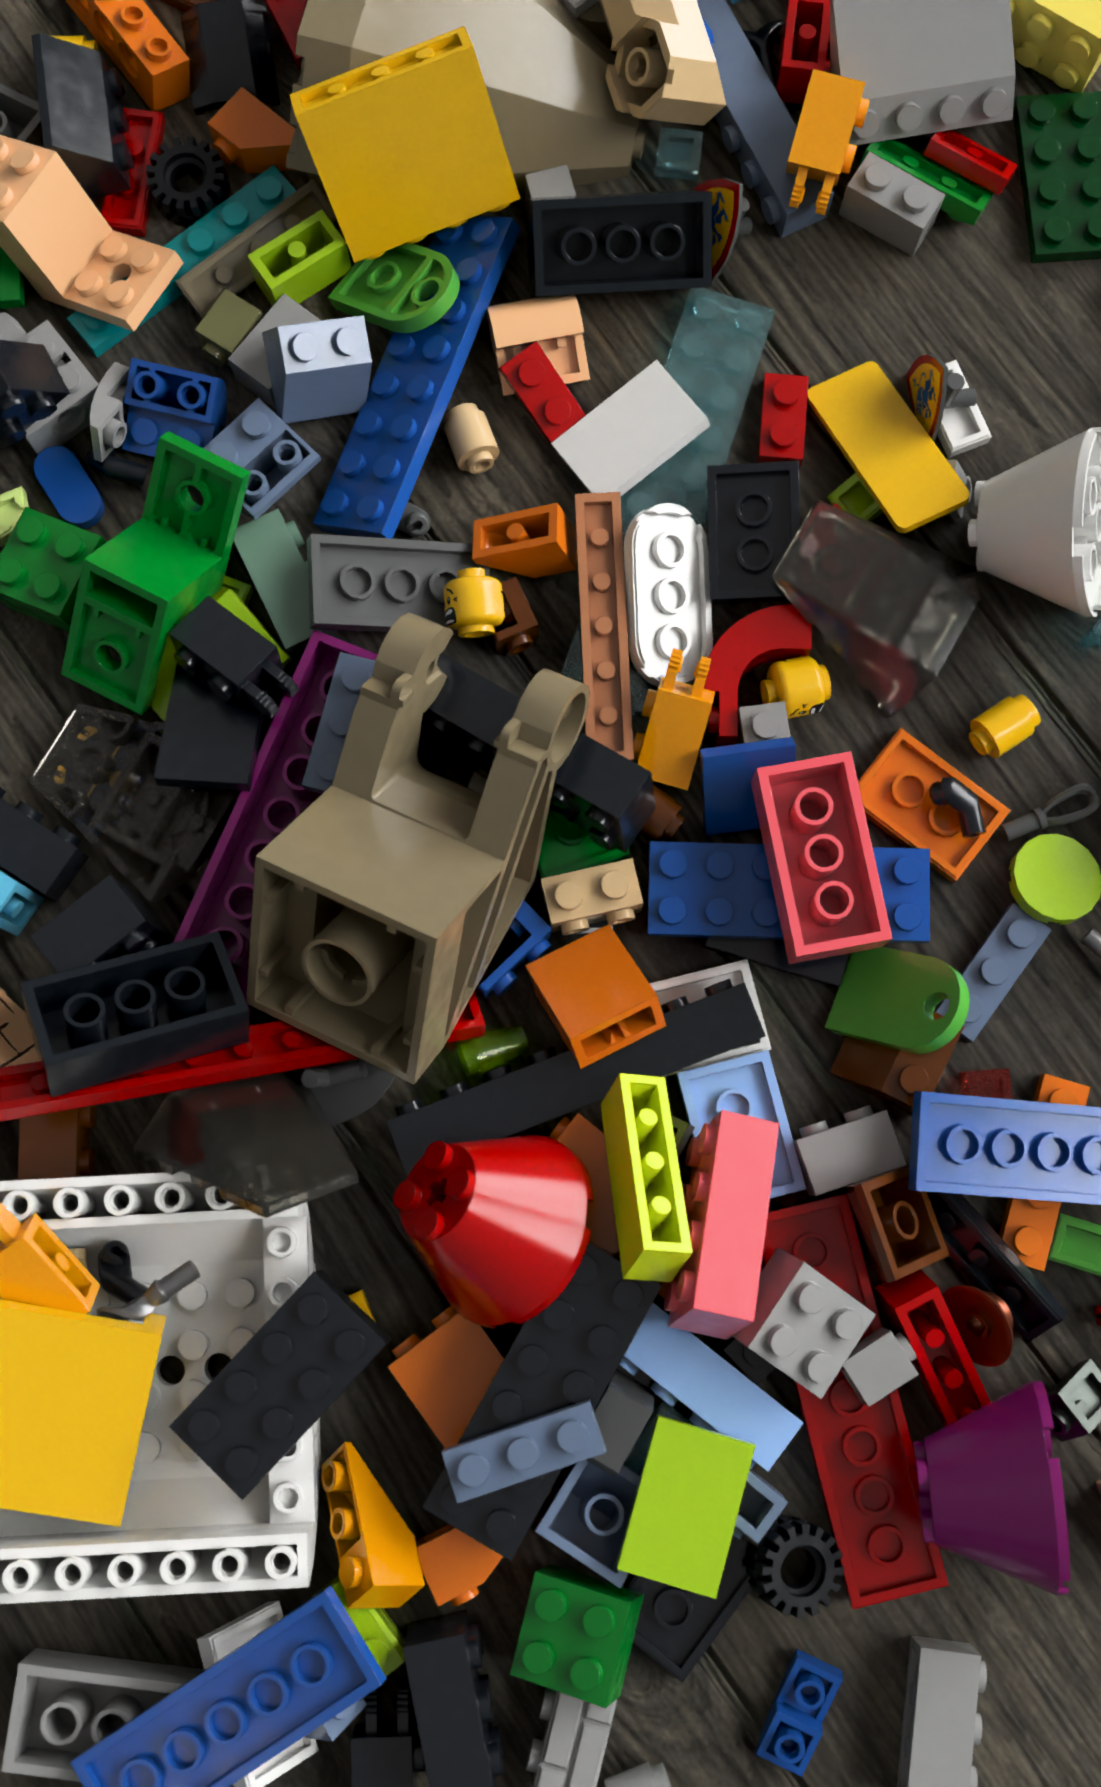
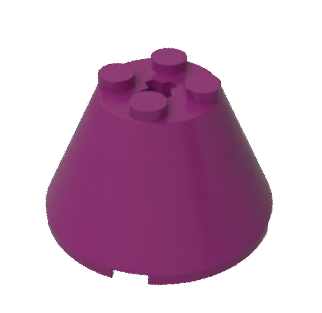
[914,1380,1070,1596]

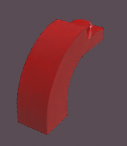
[704,604,812,747]

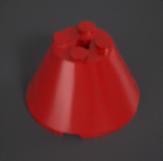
[393,1135,594,1328]

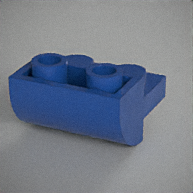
[122,357,227,457]

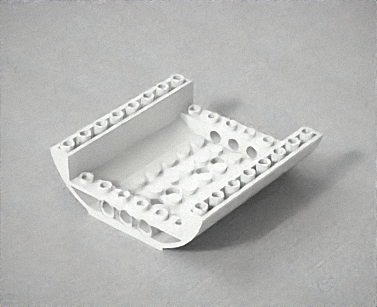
[0,1166,321,1604]

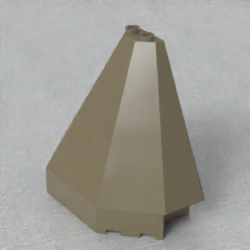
[286,0,652,198]

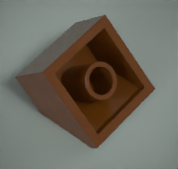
[828,1012,964,1115]
[844,1164,950,1283]

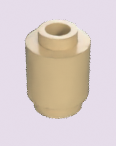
[444,403,500,474]

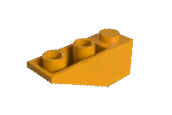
[321,1442,425,1609]

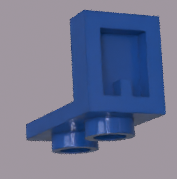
[478,901,552,999]

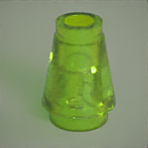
[456,1025,529,1078]

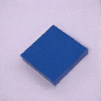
[700,737,796,836]

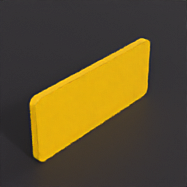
[807,361,970,533]

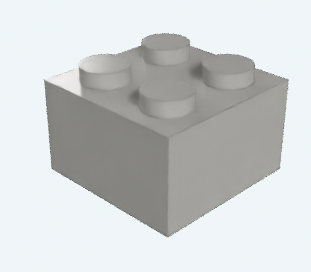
[732,1247,876,1399]

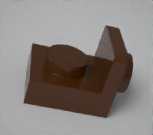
[493,576,538,655]

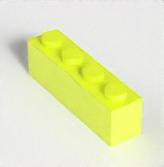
[600,1073,693,1282]

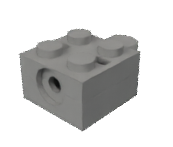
[0,312,99,455]

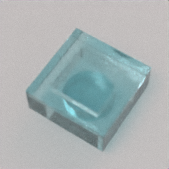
[655,127,703,181]

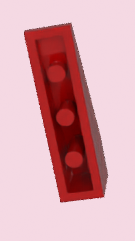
[874,1269,990,1426]

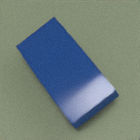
[756,1648,843,1777]

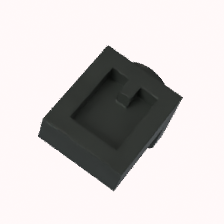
[1047,1358,1101,1442]

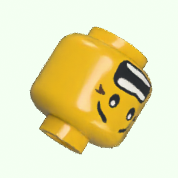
[443,568,505,638]
[760,656,831,719]

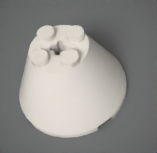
[968,427,1101,617]

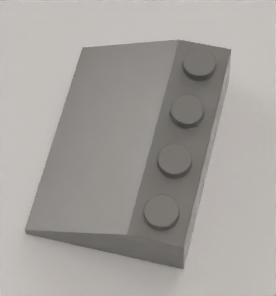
[830,0,1016,145]

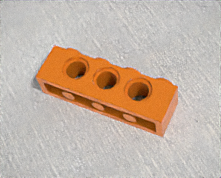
[65,0,190,111]

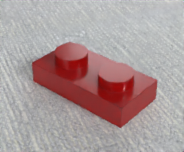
[923,130,1018,195]
[498,341,586,444]
[757,373,809,466]

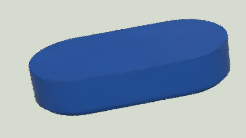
[34,446,105,529]

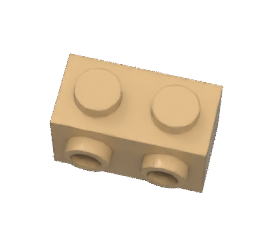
[541,858,644,935]

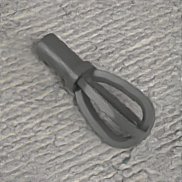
[1000,783,1099,842]

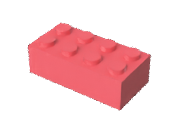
[751,751,893,964]
[664,1110,780,1340]

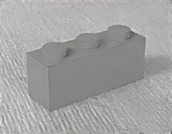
[897,1635,987,1787]

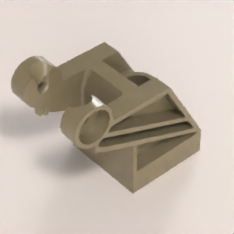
[246,612,590,1084]

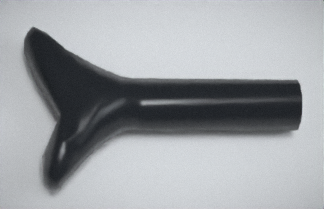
[743,19,783,89]

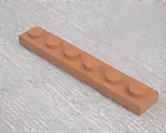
[575,492,634,762]

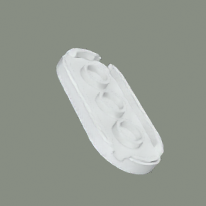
[624,503,713,687]

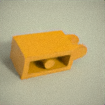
[786,69,870,216]
[633,648,715,791]
[0,1203,101,1314]

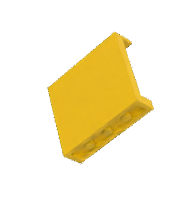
[289,26,521,263]
[0,1299,166,1527]

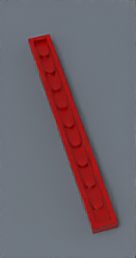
[0,991,486,1122]

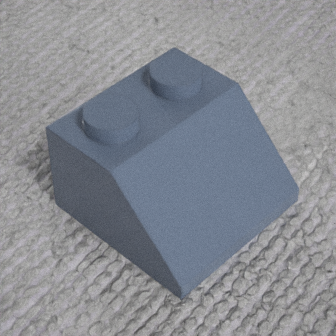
[262,315,372,423]
[530,1460,640,1588]

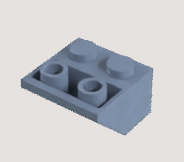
[204,398,321,521]

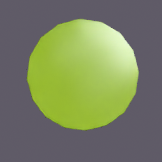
[1009,833,1101,925]

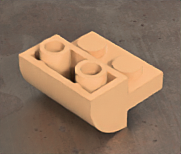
[486,295,590,396]

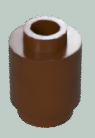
[640,784,686,841]

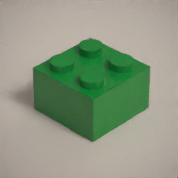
[0,507,107,632]
[510,1564,644,1708]

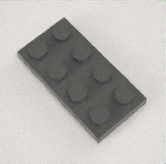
[307,533,490,637]

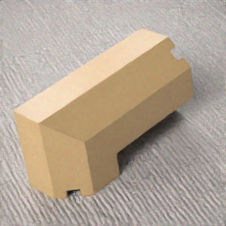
[599,0,726,126]

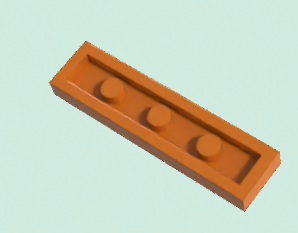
[999,1073,1091,1271]

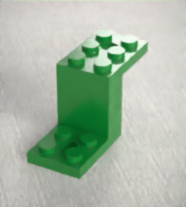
[61,431,251,715]

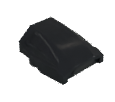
[180,0,280,115]

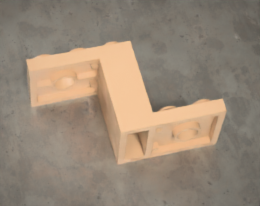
[0,135,183,332]

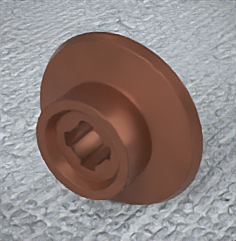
[943,1285,1013,1367]

